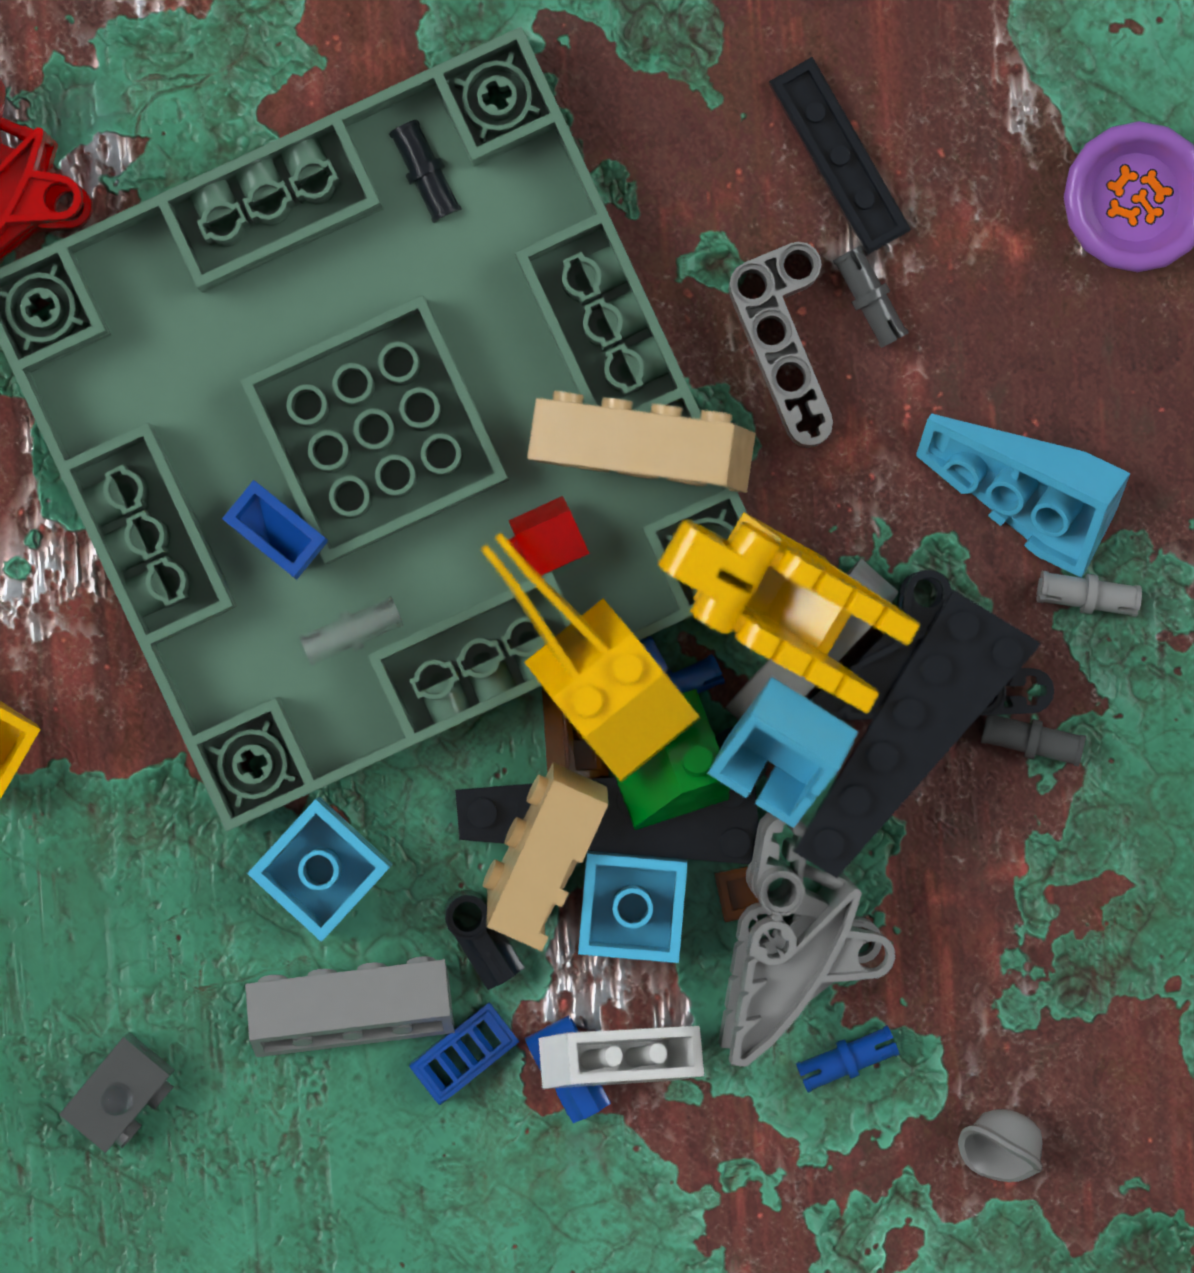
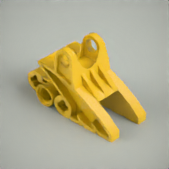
[658,512,920,713]

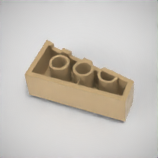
[527,391,756,493]

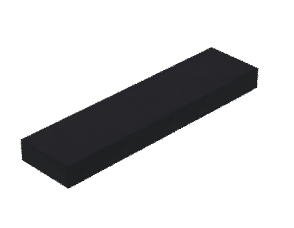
[768,57,911,256]

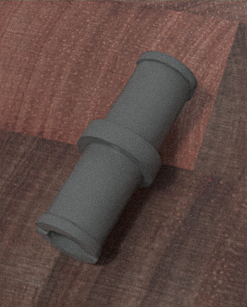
[833,245,909,348]
[981,715,1086,766]

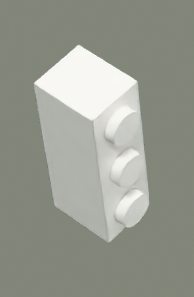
[538,1026,704,1089]

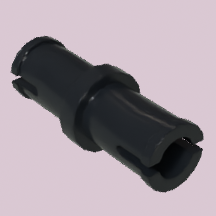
[389,120,462,223]

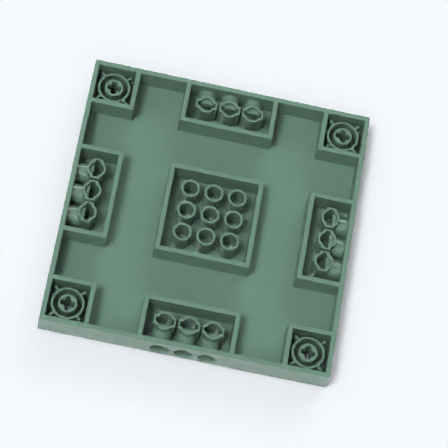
[0,26,747,832]

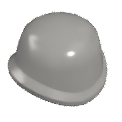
[958,1109,1043,1182]

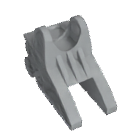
[718,812,895,1067]

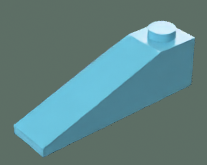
[916,414,1130,578]

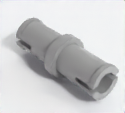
[1036,570,1142,617]

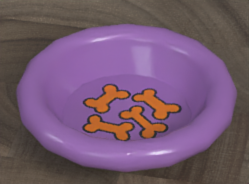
[1063,121,1194,273]

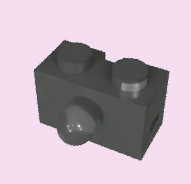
[59,1032,175,1153]

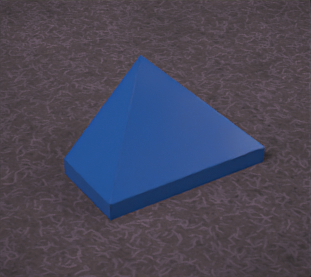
[222,480,329,580]

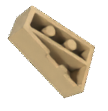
[483,763,608,951]

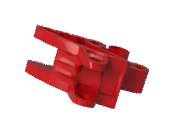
[0,78,93,264]

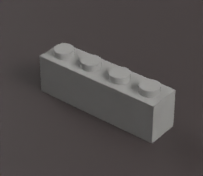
[245,956,455,1057]

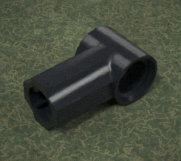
[444,890,525,990]

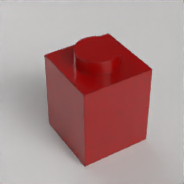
[507,496,590,576]

